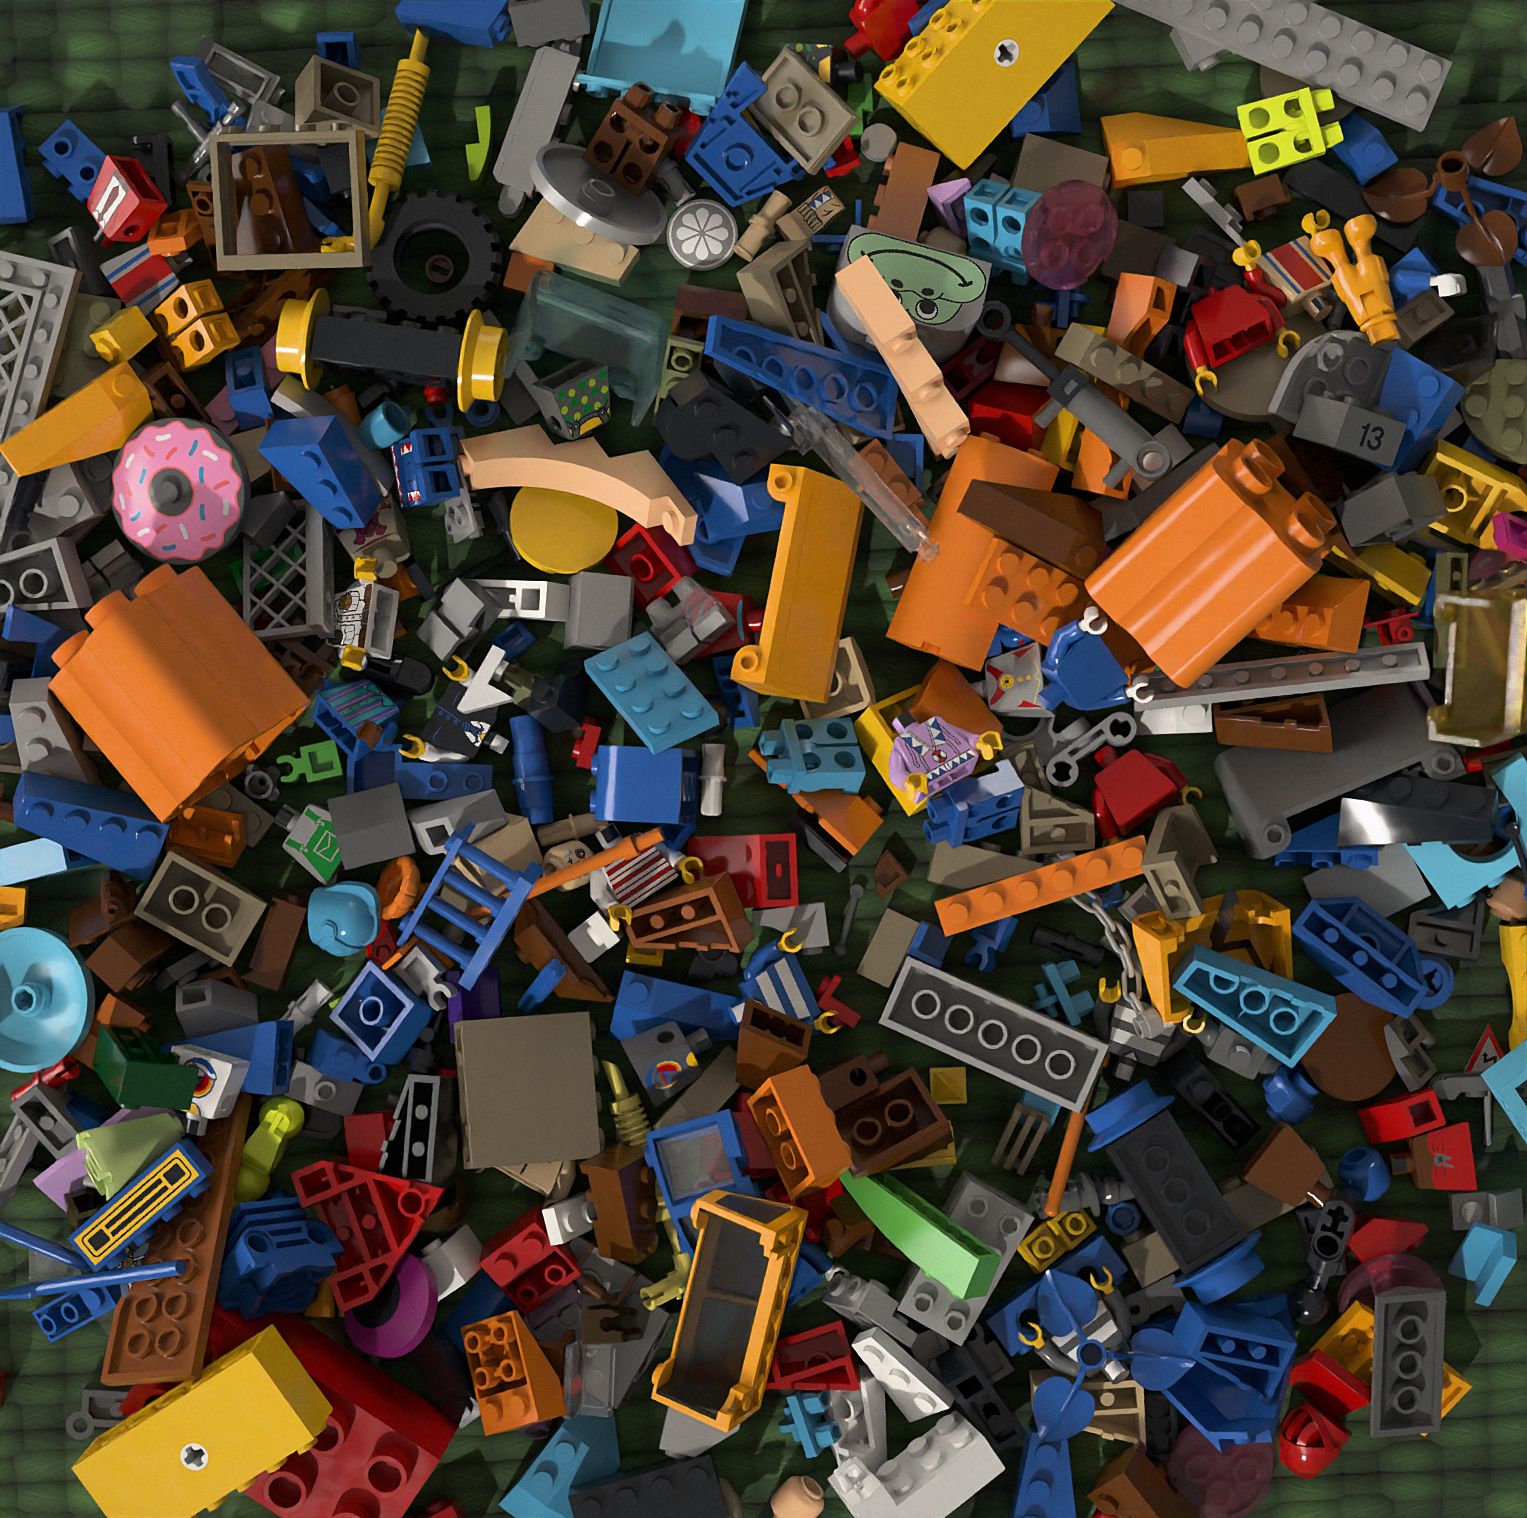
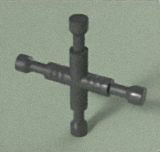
[171,99,246,187]

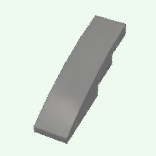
[270,373,396,497]

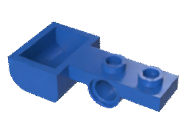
[346,744,494,802]

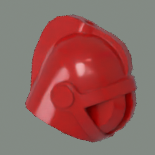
[1278,1400,1352,1480]

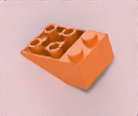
[460,1310,567,1436]

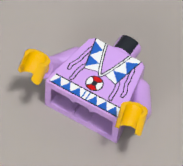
[889,711,1003,804]

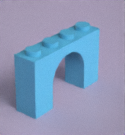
[1402,751,1527,909]

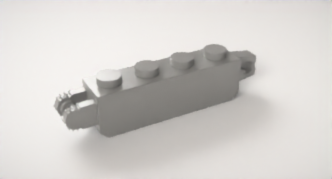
[493,35,586,221]

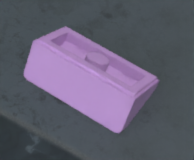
[926,178,972,239]

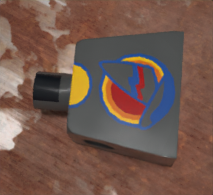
[620,1021,713,1107]

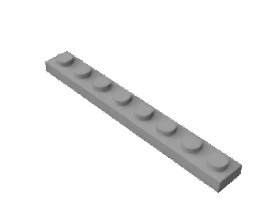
[1130,642,1430,712]

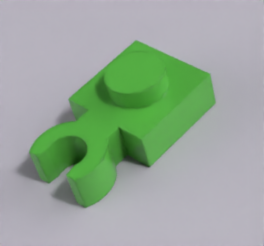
[276,740,344,782]

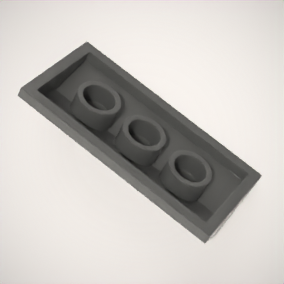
[1370,1286,1446,1438]

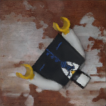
[399,655,512,764]

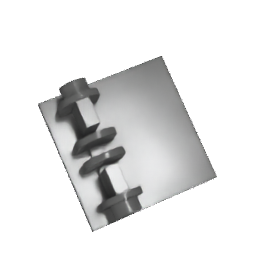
[444,460,485,543]

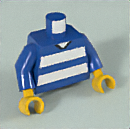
[728,927,842,1036]

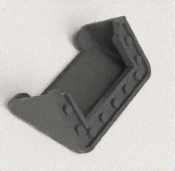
[1212,682,1467,860]

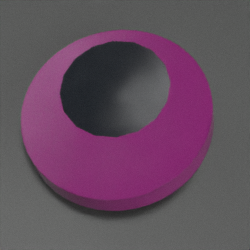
[344,1252,438,1359]

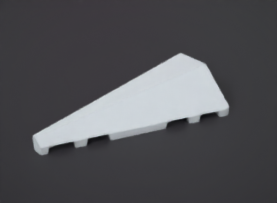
[820,1364,887,1475]

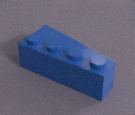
[13,770,170,883]

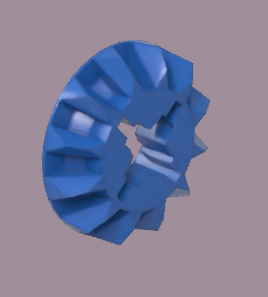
[1416,954,1454,1010]

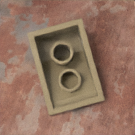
[133,843,268,967]

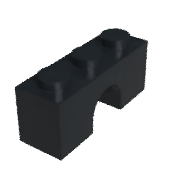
[1144,243,1219,366]

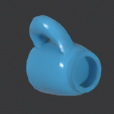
[357,400,411,450]

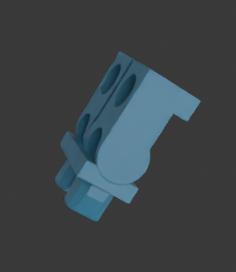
[963,178,1044,286]
[759,717,866,794]

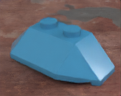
[498,1389,621,1518]

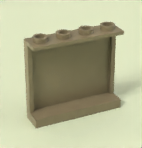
[453,1011,605,1169]

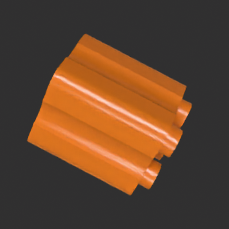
[1085,438,1337,688]
[48,563,311,824]

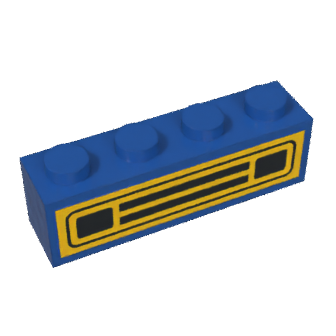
[67,1138,216,1273]

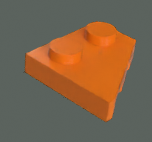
[147,208,203,257]

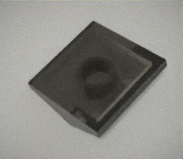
[1424,312,1500,387]

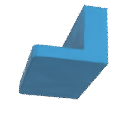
[1448,1221,1517,1307]

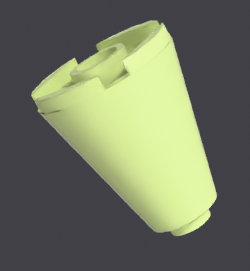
[76,1112,185,1201]

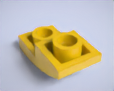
[1017,1208,1097,1274]

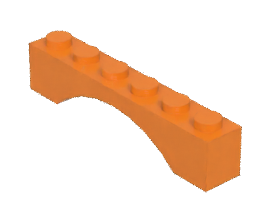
[1071,272,1177,500]
[934,834,1147,937]

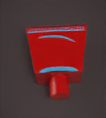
[686,589,766,659]

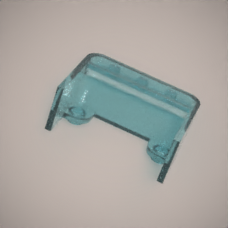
[503,270,667,427]

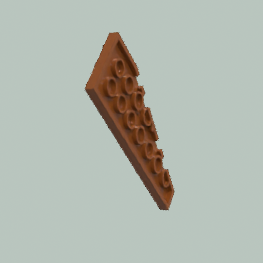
[100,1092,253,1386]

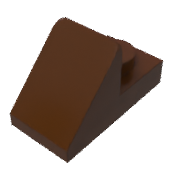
[817,1191,876,1257]

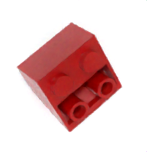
[479,1203,582,1315]

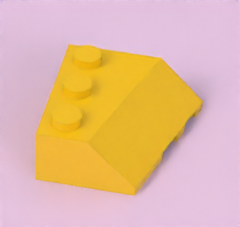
[853,684,1001,816]

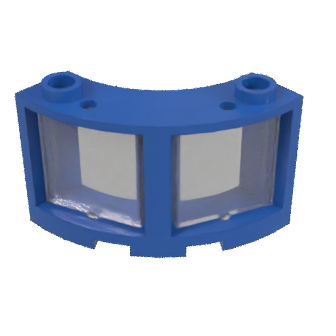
[643,1109,774,1259]

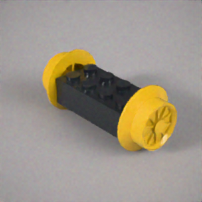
[276,288,508,412]

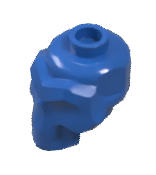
[1262,1061,1319,1125]

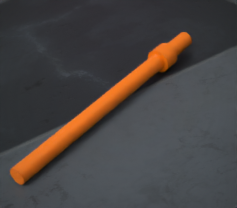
[464,826,665,921]

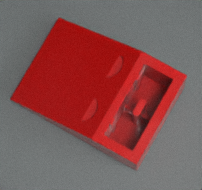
[687,833,799,908]

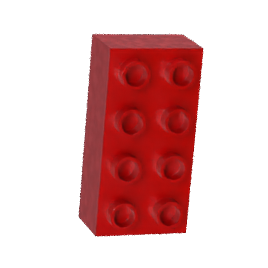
[118,1297,459,1518]

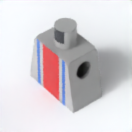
[99,243,194,317]

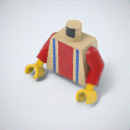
[1232,209,1333,321]

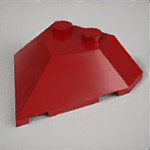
[290,1160,446,1313]

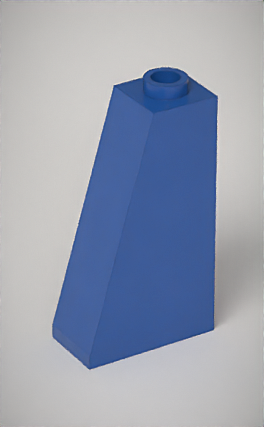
[160,1019,294,1095]

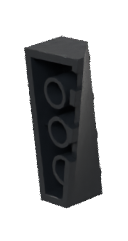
[1337,773,1500,849]

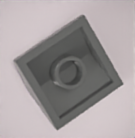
[327,782,416,870]

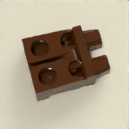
[582,81,683,198]
[265,617,338,728]

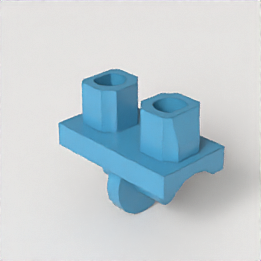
[1031,959,1095,1027]
[778,1390,842,1458]

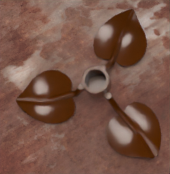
[1362,116,1523,266]

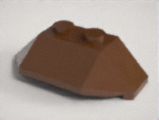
[514,895,617,1003]

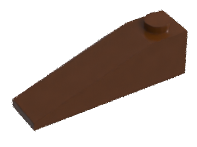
[1261,422,1369,560]
[957,479,1106,580]

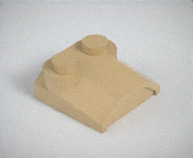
[799,636,876,720]

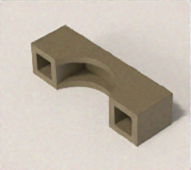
[1054,322,1196,424]

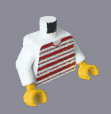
[590,823,704,931]

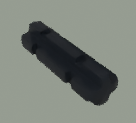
[5,469,49,531]

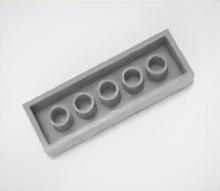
[879,956,1112,1114]

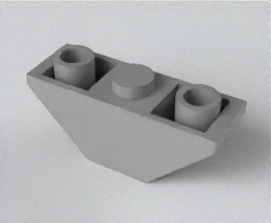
[406,789,509,855]

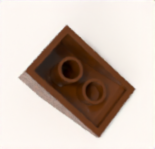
[833,1067,954,1180]

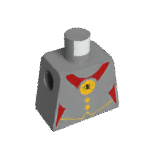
[969,642,1056,717]

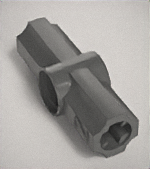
[1475,263,1527,359]

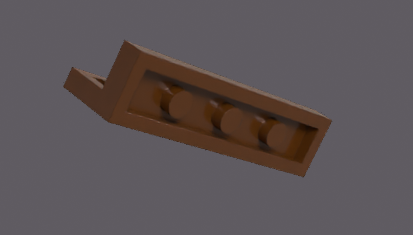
[218,232,345,352]

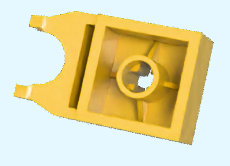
[1417,437,1527,552]

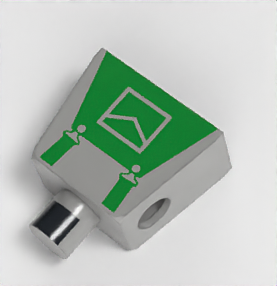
[274,803,343,885]

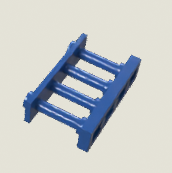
[397,822,544,991]

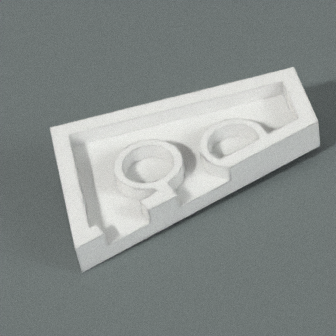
[852,1326,955,1422]

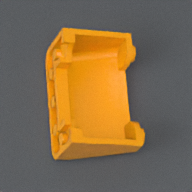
[1132,889,1293,1024]

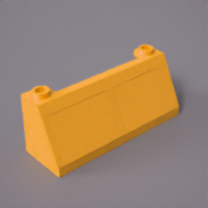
[730,464,867,704]

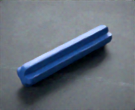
[518,959,567,1016]

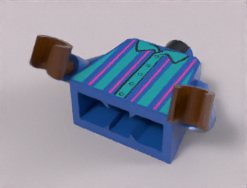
[299,663,405,762]

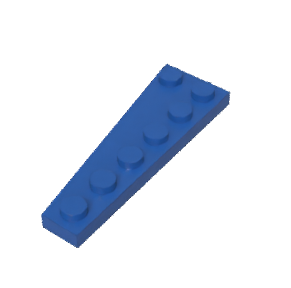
[704,315,899,441]

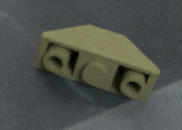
[651,334,705,426]

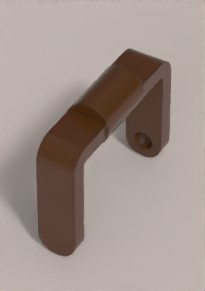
[575,1240,640,1306]

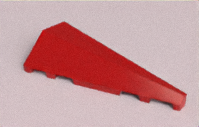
[686,1320,862,1391]

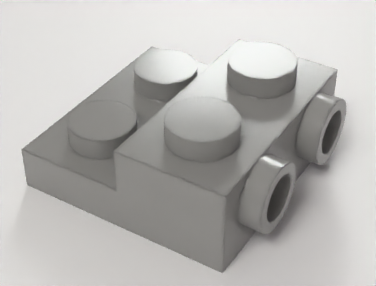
[822,1274,918,1347]

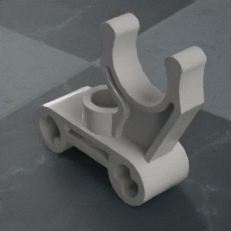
[1000,712,1137,791]

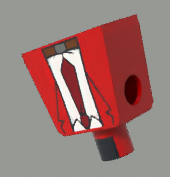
[87,155,168,248]

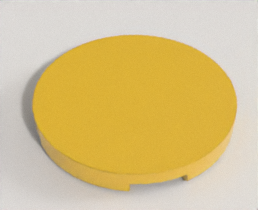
[510,486,618,574]

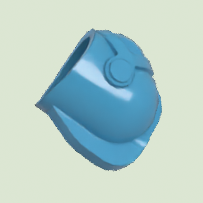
[308,881,381,957]

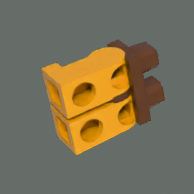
[145,279,241,376]

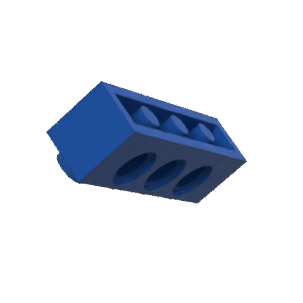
[983,1230,1128,1356]

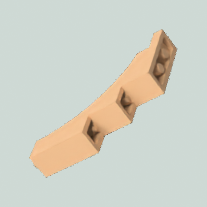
[454,424,698,546]

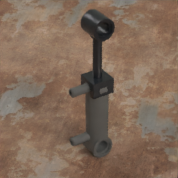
[976,300,1173,489]

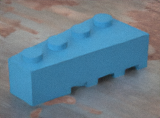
[1172,943,1337,1068]

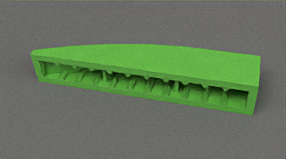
[839,1170,1002,1300]

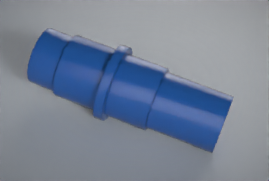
[509,715,555,826]

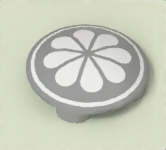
[666,199,738,271]

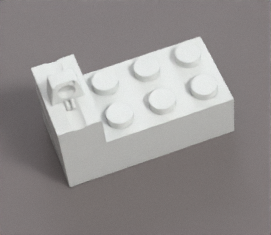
[827,1410,1006,1518]

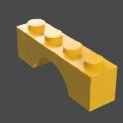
[1499,923,1527,1051]

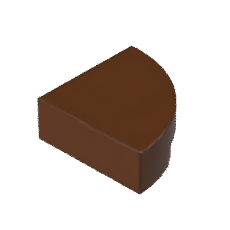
[874,848,910,899]

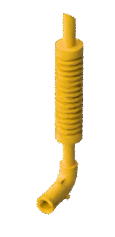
[321,26,431,252]

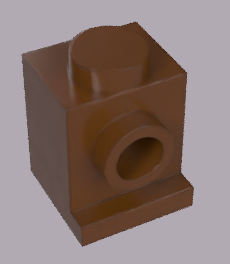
[1230,173,1291,228]

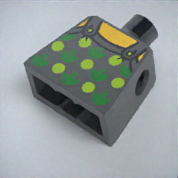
[531,357,611,441]

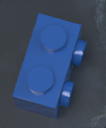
[38,119,107,204]

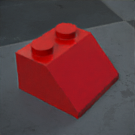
[603,522,702,614]

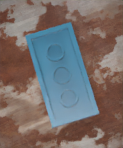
[584,631,719,755]

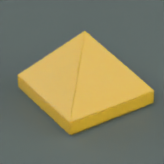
[626,939,664,968]

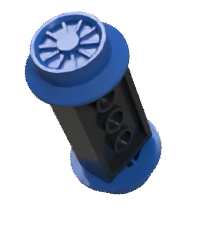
[1084,1078,1265,1305]

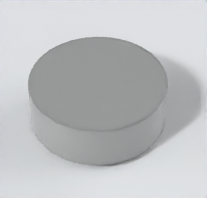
[861,123,897,162]

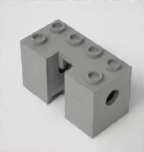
[893,1170,1034,1346]

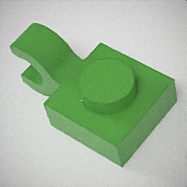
[846,73,873,141]

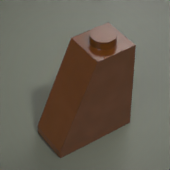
[735,998,813,1091]

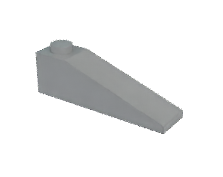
[26,406,106,543]

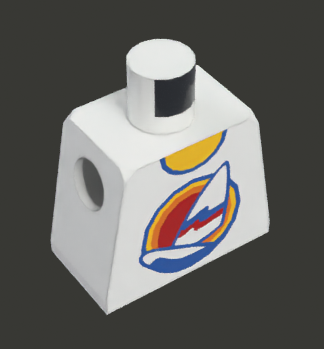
[171,1044,250,1136]

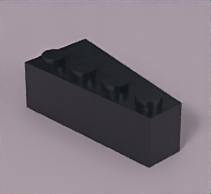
[568,1448,730,1518]

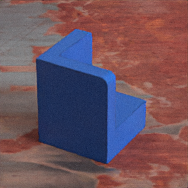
[906,920,954,969]

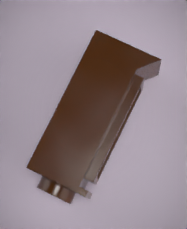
[240,892,308,991]

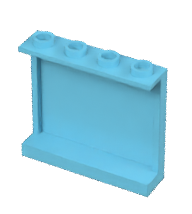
[577,0,749,116]

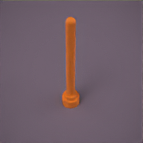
[1044,1053,1111,1217]

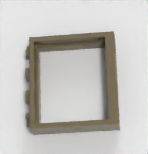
[209,123,371,271]

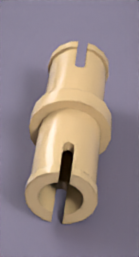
[733,190,792,262]

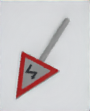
[1464,1023,1505,1146]

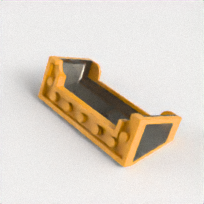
[651,1189,809,1433]

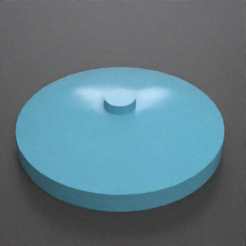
[0,927,95,1073]

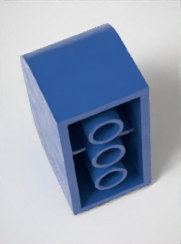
[590,745,700,824]

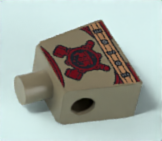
[329,494,411,578]

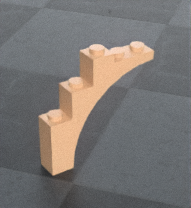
[835,255,971,462]

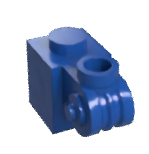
[305,1028,389,1086]

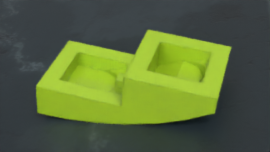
[465,105,494,188]

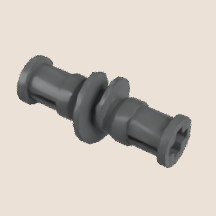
[1034,1171,1135,1219]

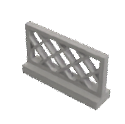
[243,499,335,641]

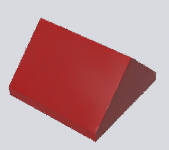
[968,377,1052,453]

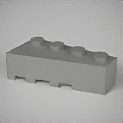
[0,537,94,612]
[9,677,107,788]

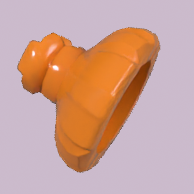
[375,855,431,920]

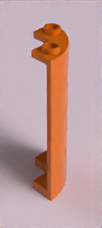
[885,431,1060,672]

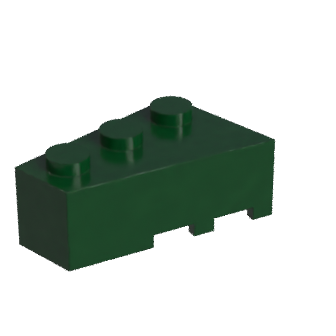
[92,1023,199,1110]

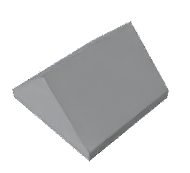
[564,571,635,650]

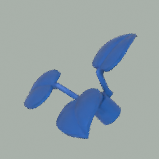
[1033,1269,1195,1442]

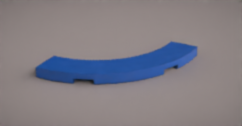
[169,55,333,202]

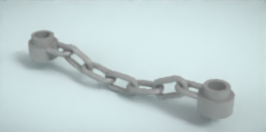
[1049,851,1165,1039]

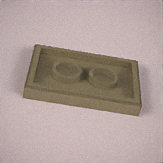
[746,46,861,175]

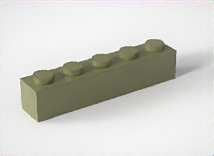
[1433,552,1468,669]

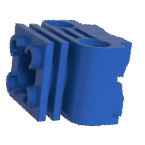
[215,1197,345,1321]

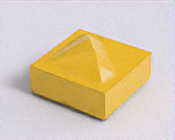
[929,1066,967,1104]

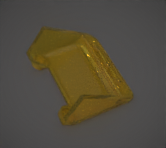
[1426,588,1527,748]

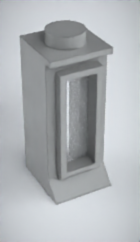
[191,35,287,109]

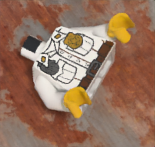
[326,557,400,671]

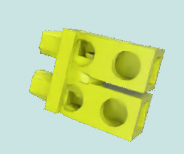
[1237,87,1344,178]

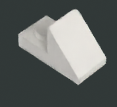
[457,645,514,714]
[568,909,625,963]

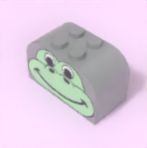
[827,224,992,363]

